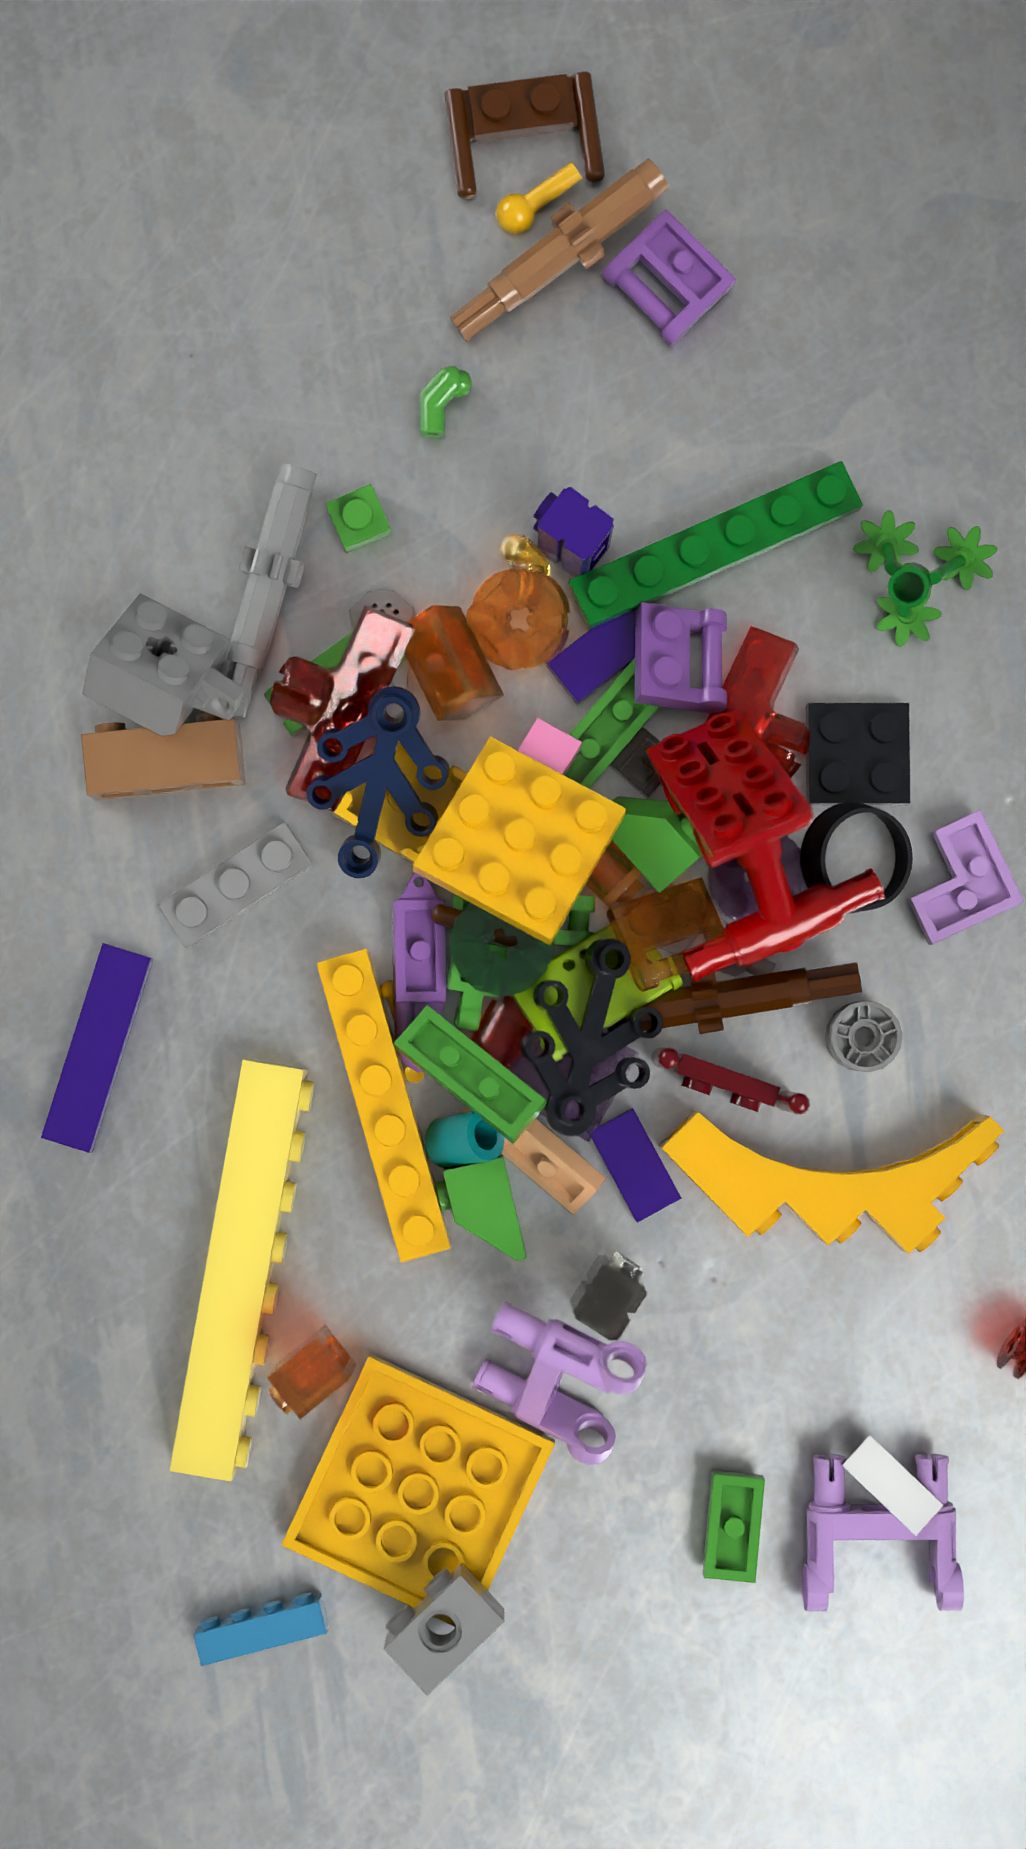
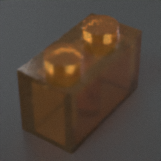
[393,605,504,721]
[267,1325,357,1419]

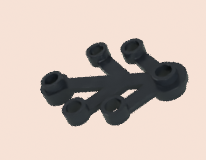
[520,939,663,1136]

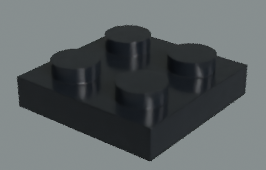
[806,703,910,806]

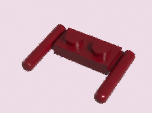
[652,1048,810,1114]

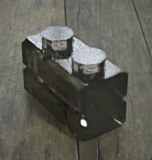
[570,1251,647,1341]

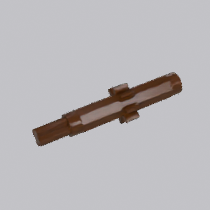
[607,962,862,1034]

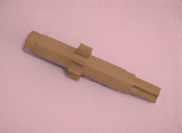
[449,158,669,341]

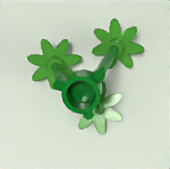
[853,510,998,647]

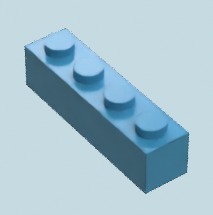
[193,1592,329,1666]

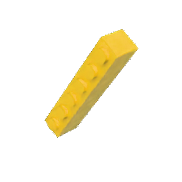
[316,949,452,1263]

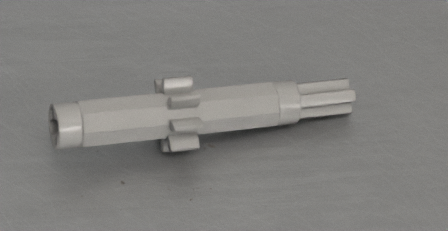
[226,464,317,718]

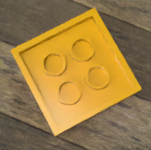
[412,736,626,945]

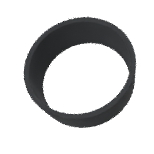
[800,802,913,913]

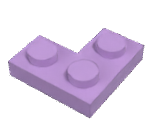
[907,810,1024,945]

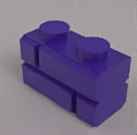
[533,486,614,578]

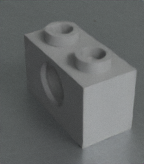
[384,1563,504,1695]

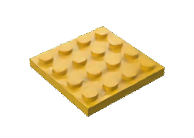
[281,1354,555,1627]

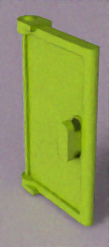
[506,912,683,1062]

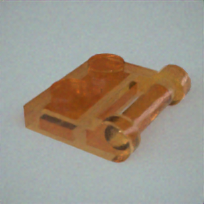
[606,877,724,992]

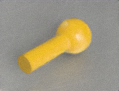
[496,161,583,234]

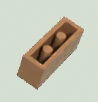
[81,713,246,801]

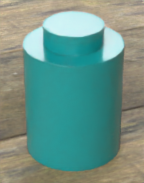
[425,1111,505,1169]

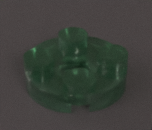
[450,903,555,996]

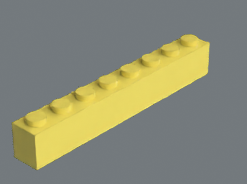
[169,1059,314,1482]

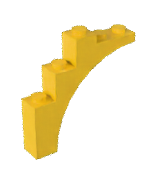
[658,1110,1004,1254]

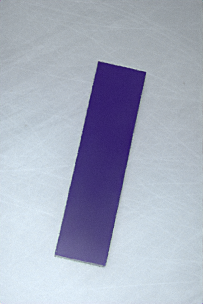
[41,943,153,1153]

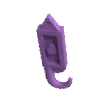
[392,872,446,1073]

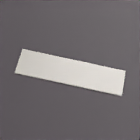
[842,1435,944,1536]

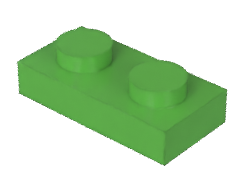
[702,1470,765,1583]

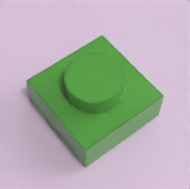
[325,484,392,553]

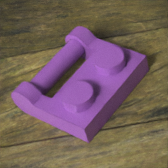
[601,209,736,347]
[634,602,727,713]

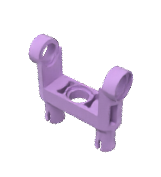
[472,1301,647,1465]
[802,1454,964,1611]

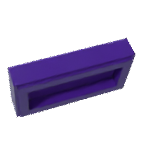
[546,610,635,705]
[588,1108,682,1223]

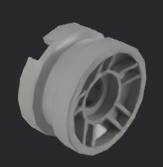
[825,1001,902,1072]

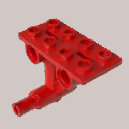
[646,710,885,982]

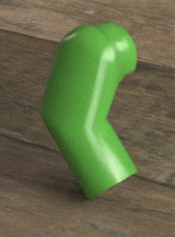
[420,366,472,438]

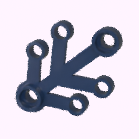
[306,686,450,879]

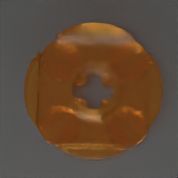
[466,568,570,670]

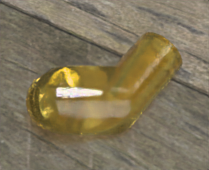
[500,534,550,606]

